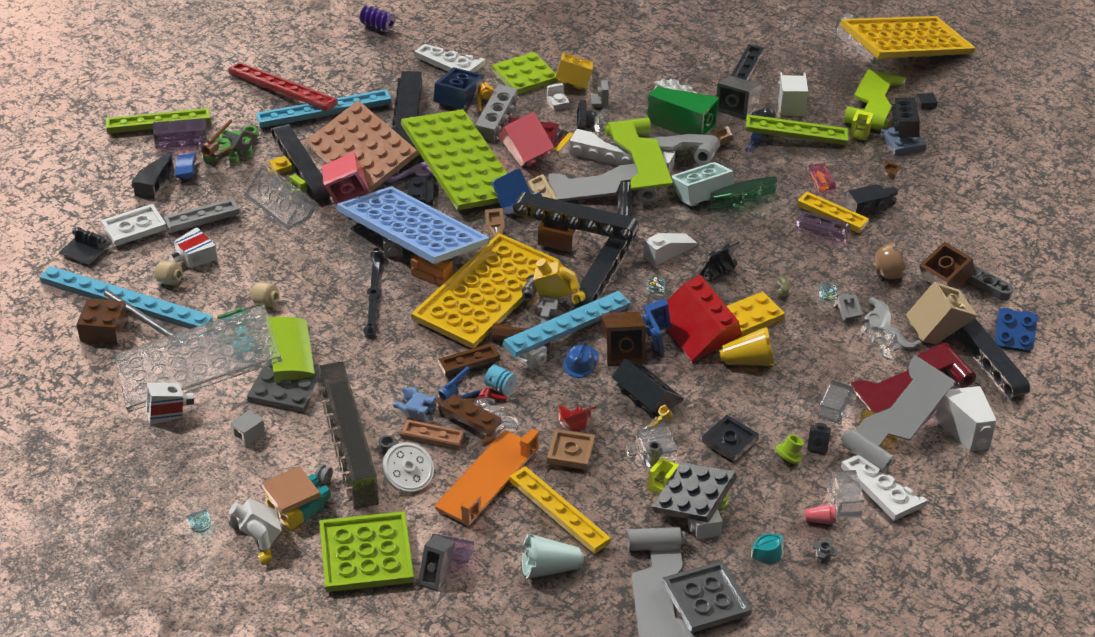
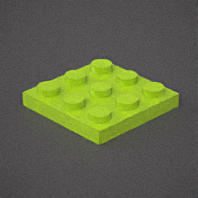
[492,52,558,95]

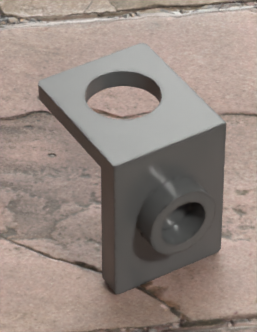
[225,130,258,151]

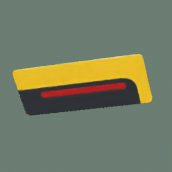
[553,130,573,151]

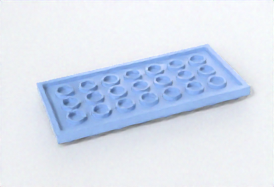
[337,186,490,264]

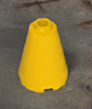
[719,327,774,366]

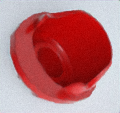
[558,405,597,432]

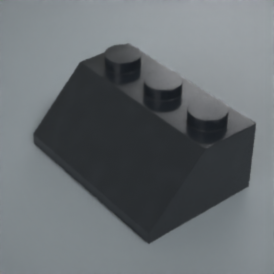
[612,358,684,413]

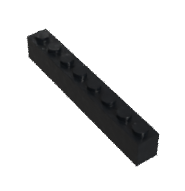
[391,71,422,166]

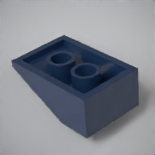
[433,67,484,110]

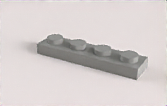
[164,199,239,233]

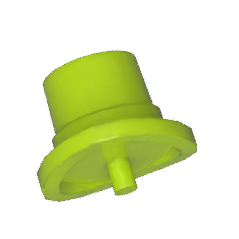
[775,434,804,464]

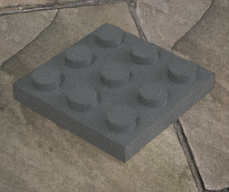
[247,356,325,413]
[662,561,752,633]

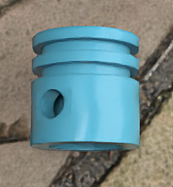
[484,365,517,396]

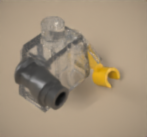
[626,405,677,468]

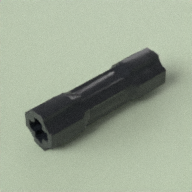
[617,182,633,217]

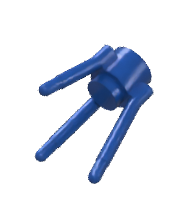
[438,367,482,401]

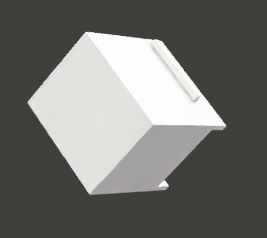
[776,72,808,116]

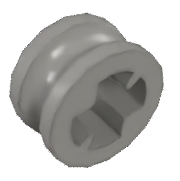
[315,464,333,485]

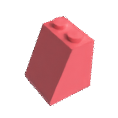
[499,112,554,167]
[322,152,370,205]

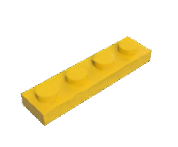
[797,192,869,233]

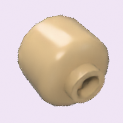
[154,260,183,286]
[250,282,280,308]

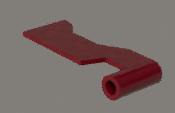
[849,343,976,415]

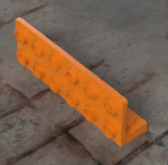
[435,428,539,526]

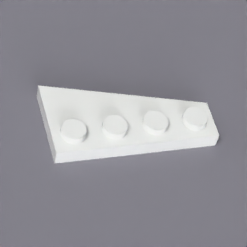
[414,44,486,72]
[841,455,928,521]

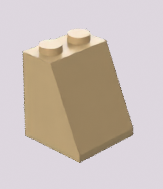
[906,282,978,344]

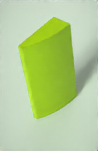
[267,317,315,383]

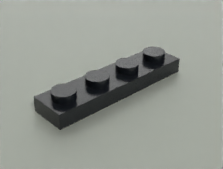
[731,44,764,80]

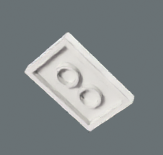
[101,204,167,246]

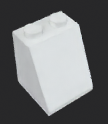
[935,386,997,451]

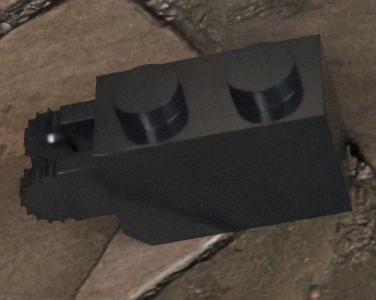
[845,184,898,216]

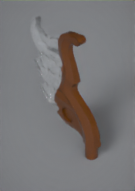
[436,397,519,447]

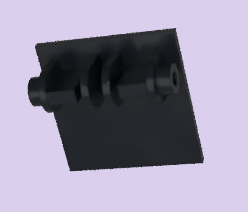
[58,227,111,265]
[699,242,740,280]

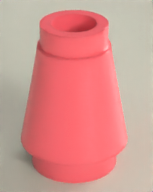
[805,504,836,525]

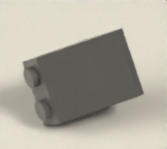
[716,76,762,119]

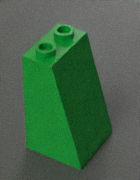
[646,87,719,135]

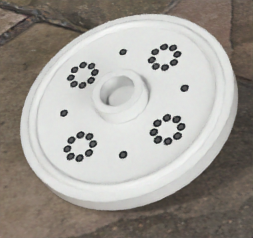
[382,442,434,493]

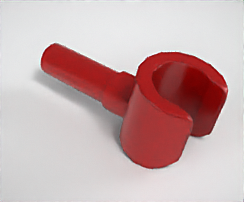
[478,388,507,404]

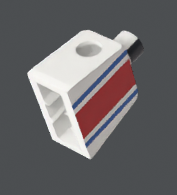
[169,228,217,268]
[146,383,194,425]

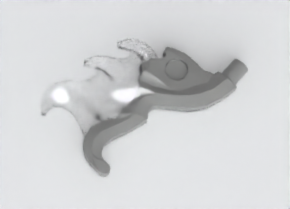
[860,296,921,361]

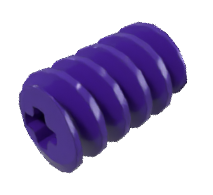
[359,5,396,33]

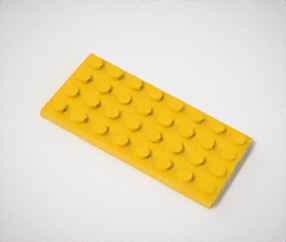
[839,16,976,59]
[411,233,560,349]

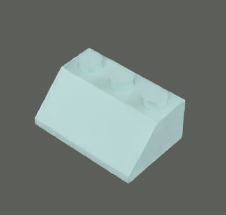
[671,162,735,206]

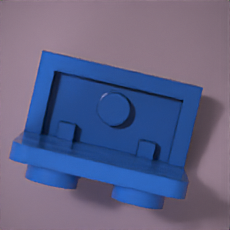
[492,168,542,215]
[642,299,671,356]
[994,308,1038,351]

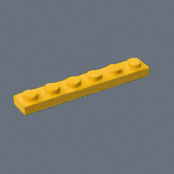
[509,466,611,554]

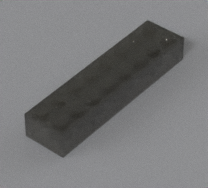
[317,361,379,509]

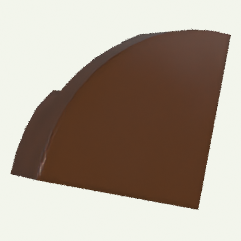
[884,161,902,180]

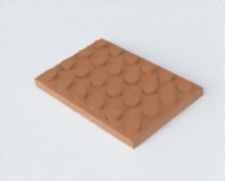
[305,100,419,195]

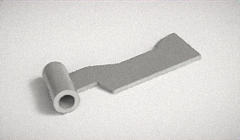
[609,134,720,165]
[549,164,657,202]
[841,355,955,473]
[627,527,693,637]

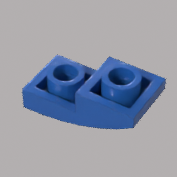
[175,153,197,179]

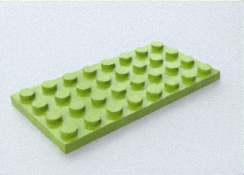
[401,109,507,210]

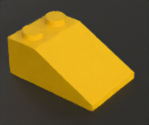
[555,52,593,90]

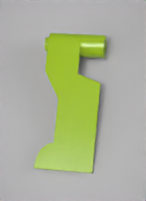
[844,69,906,131]
[604,117,673,191]

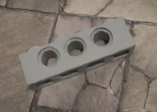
[475,84,519,142]

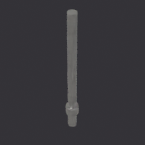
[104,290,192,351]

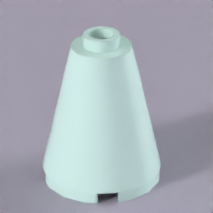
[522,534,584,579]

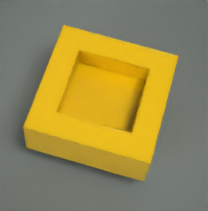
[269,156,293,175]

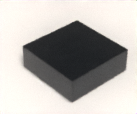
[916,93,938,108]

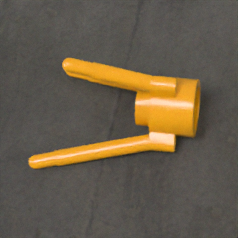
[476,82,494,112]

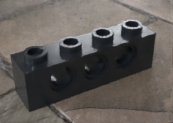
[892,97,920,138]

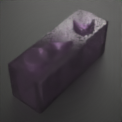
[153,118,208,148]

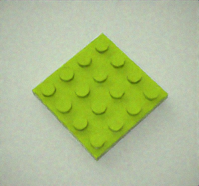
[319,511,414,592]

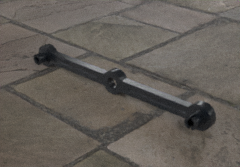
[363,247,384,338]

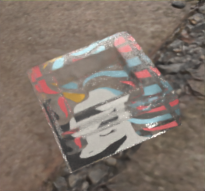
[595,108,609,132]

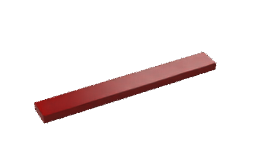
[228,62,338,111]

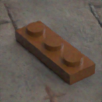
[438,343,500,377]
[441,394,502,435]

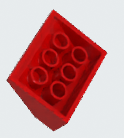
[666,275,742,363]

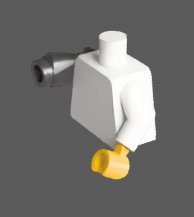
[228,499,282,565]

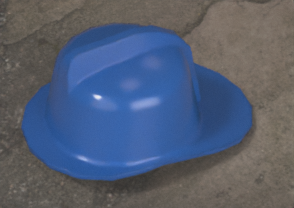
[563,344,599,378]

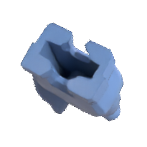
[393,387,436,422]

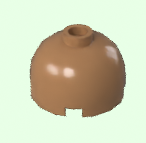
[872,242,906,280]

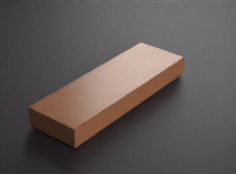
[400,419,465,450]

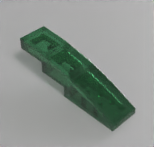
[709,176,777,209]

